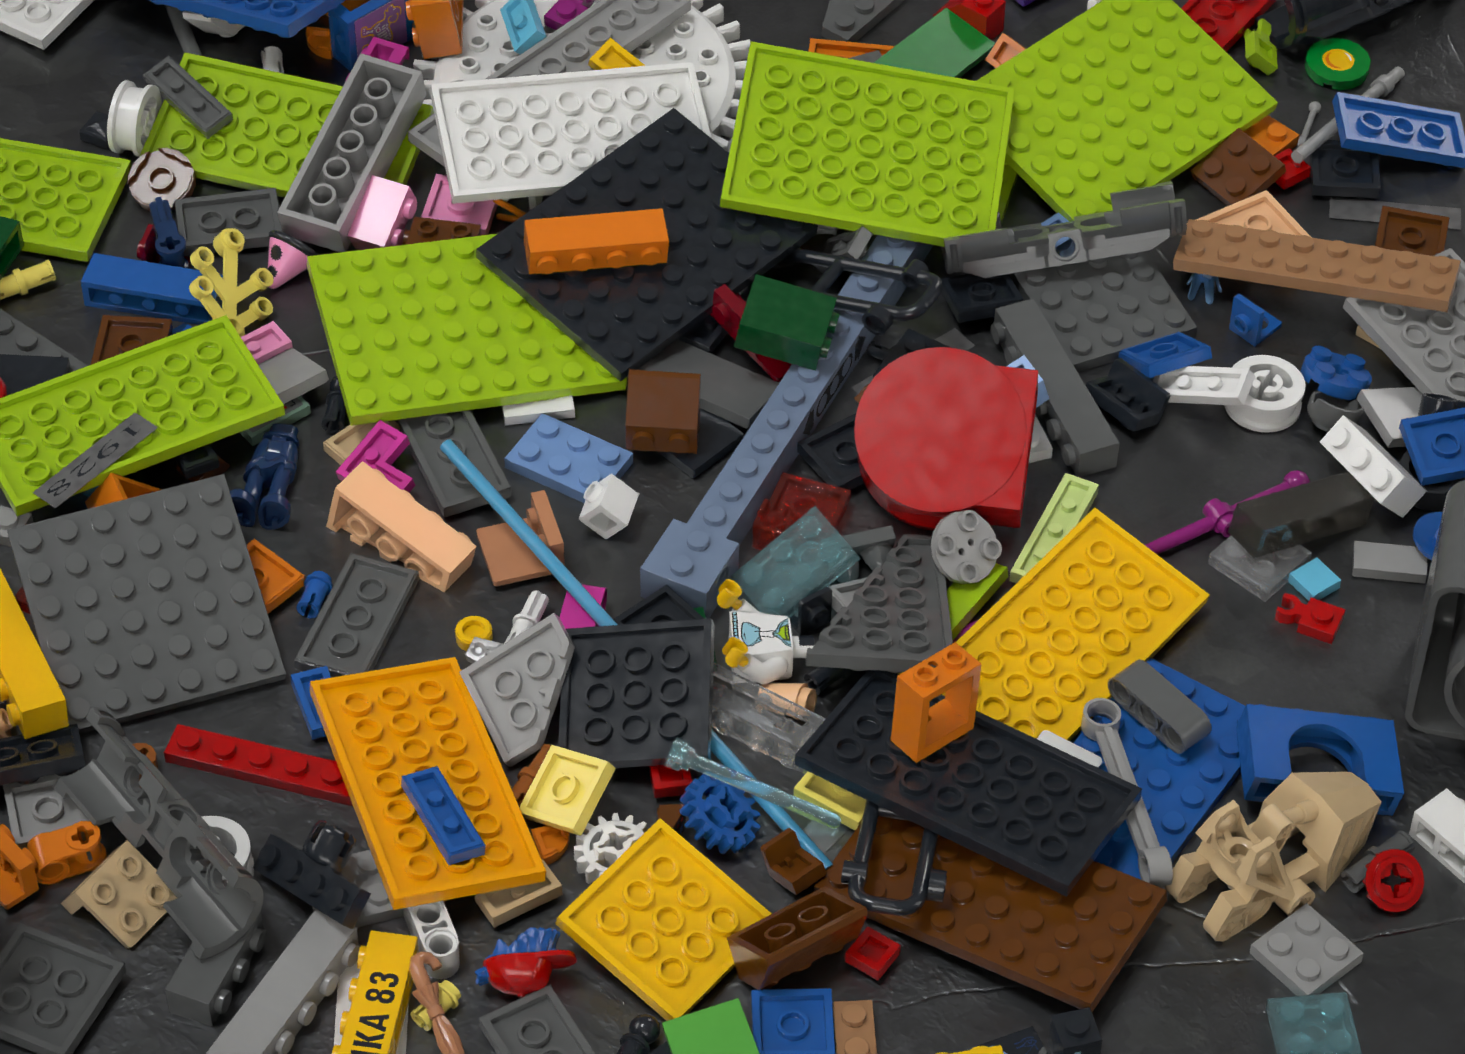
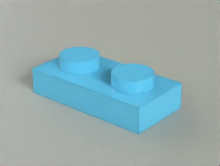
[500,0,546,55]

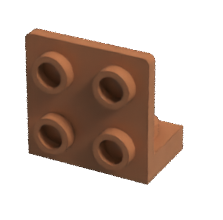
[476,490,565,586]

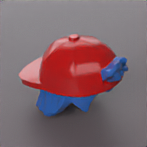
[474,927,577,998]

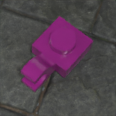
[544,0,595,30]

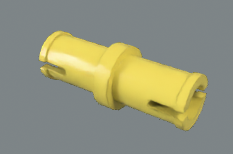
[0,259,57,300]

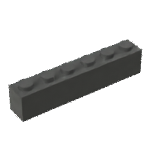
[991,298,1120,477]

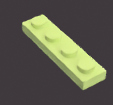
[1009,473,1099,583]

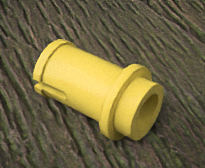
[410,980,461,1031]

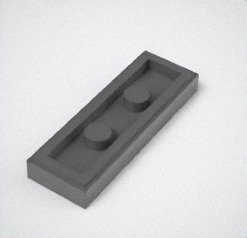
[143,55,233,139]

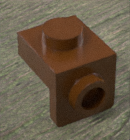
[760,828,827,895]

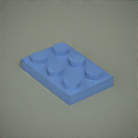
[504,413,633,503]

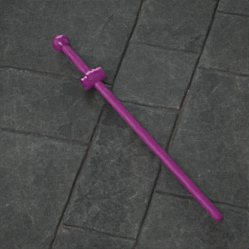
[953,470,1311,643]

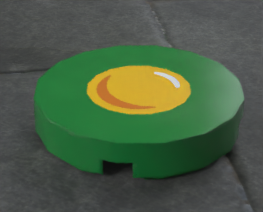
[1305,38,1371,90]

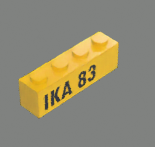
[332,930,419,1054]

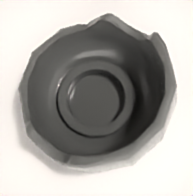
[1307,391,1364,433]

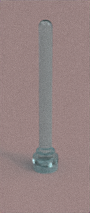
[664,737,841,829]

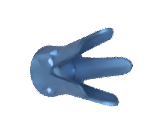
[1187,273,1222,305]

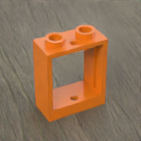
[891,642,981,763]

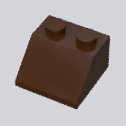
[625,369,701,454]

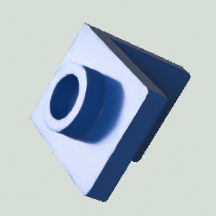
[1229,293,1282,347]

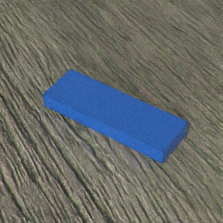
[401,766,486,865]

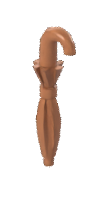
[409,951,465,1054]

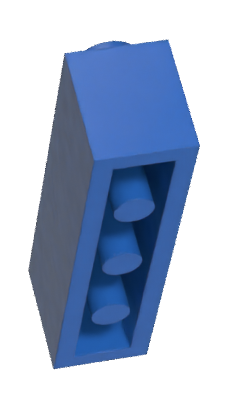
[81,253,223,325]

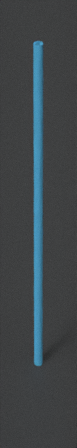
[440,439,833,870]

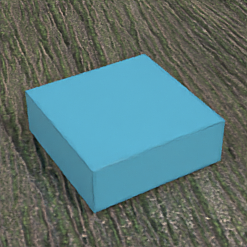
[1288,558,1341,601]

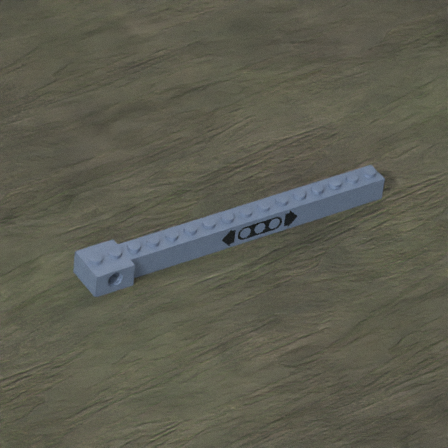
[640,235,934,619]

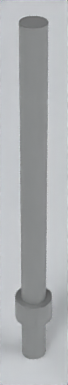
[1291,66,1405,163]

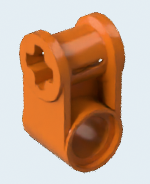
[27,821,107,885]

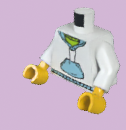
[717,579,814,685]

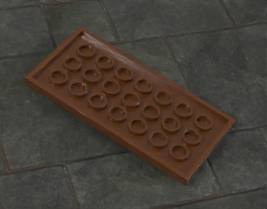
[814,816,1167,1012]

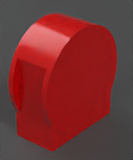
[854,347,1038,530]

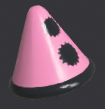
[268,230,318,289]

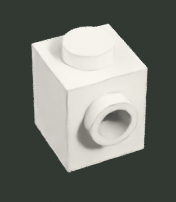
[579,474,639,539]

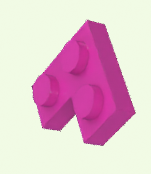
[336,420,416,493]

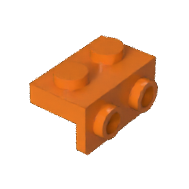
[0,824,39,910]

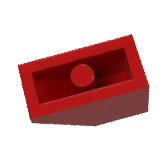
[933,0,1006,40]

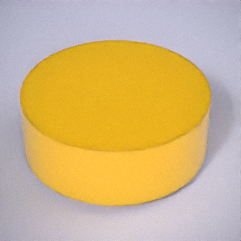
[455,616,493,651]

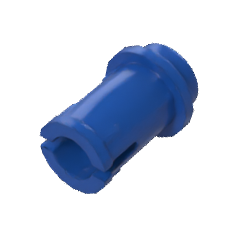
[296,571,333,618]

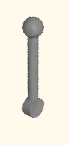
[1297,101,1321,148]

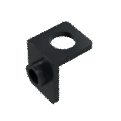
[778,586,832,636]

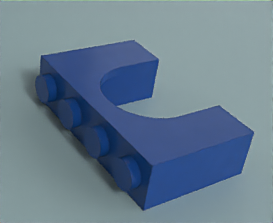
[1236,704,1404,816]

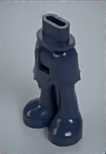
[230,423,299,530]

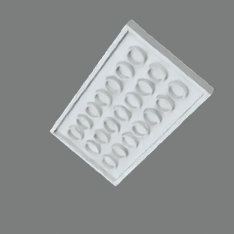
[430,62,711,204]

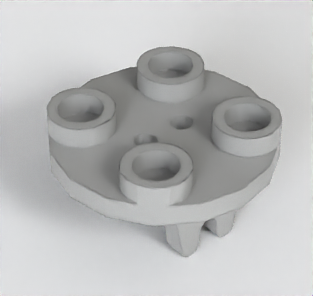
[931,510,1002,584]

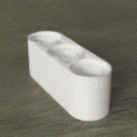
[403,901,460,979]

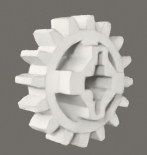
[574,813,647,884]

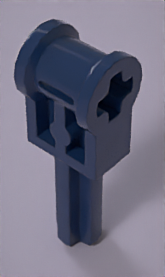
[149,197,189,269]

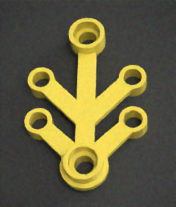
[189,228,274,337]

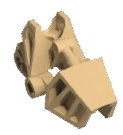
[1165,772,1381,942]

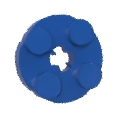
[1300,346,1372,400]

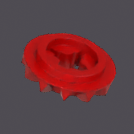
[1362,849,1424,912]

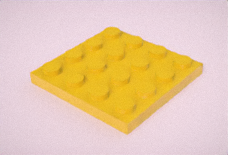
[555,818,772,1021]

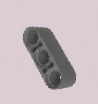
[1108,659,1212,754]

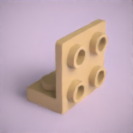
[61,840,177,949]

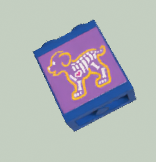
[328,0,414,71]

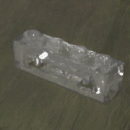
[712,662,826,774]

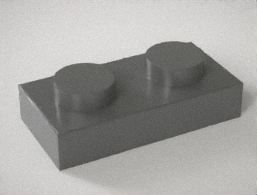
[813,226,873,274]

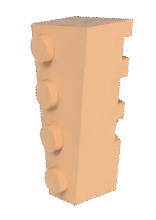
[326,461,477,593]

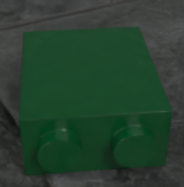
[734,274,840,371]

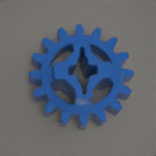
[679,773,761,854]

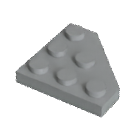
[459,613,575,767]

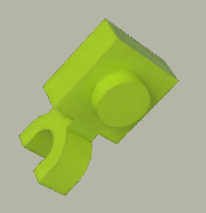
[1243,18,1278,75]

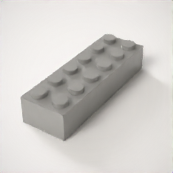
[277,53,427,252]

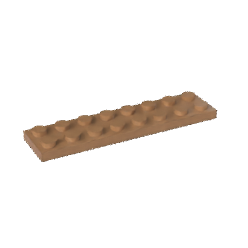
[1173,219,1461,312]

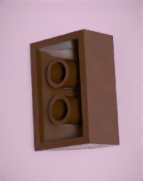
[727,886,868,990]

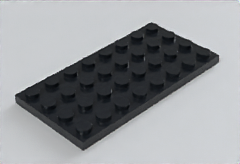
[794,670,1142,897]

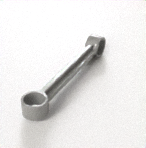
[1081,698,1173,887]

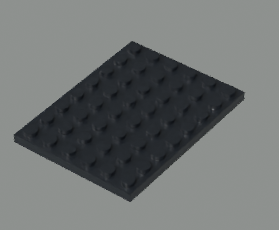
[476,108,818,382]

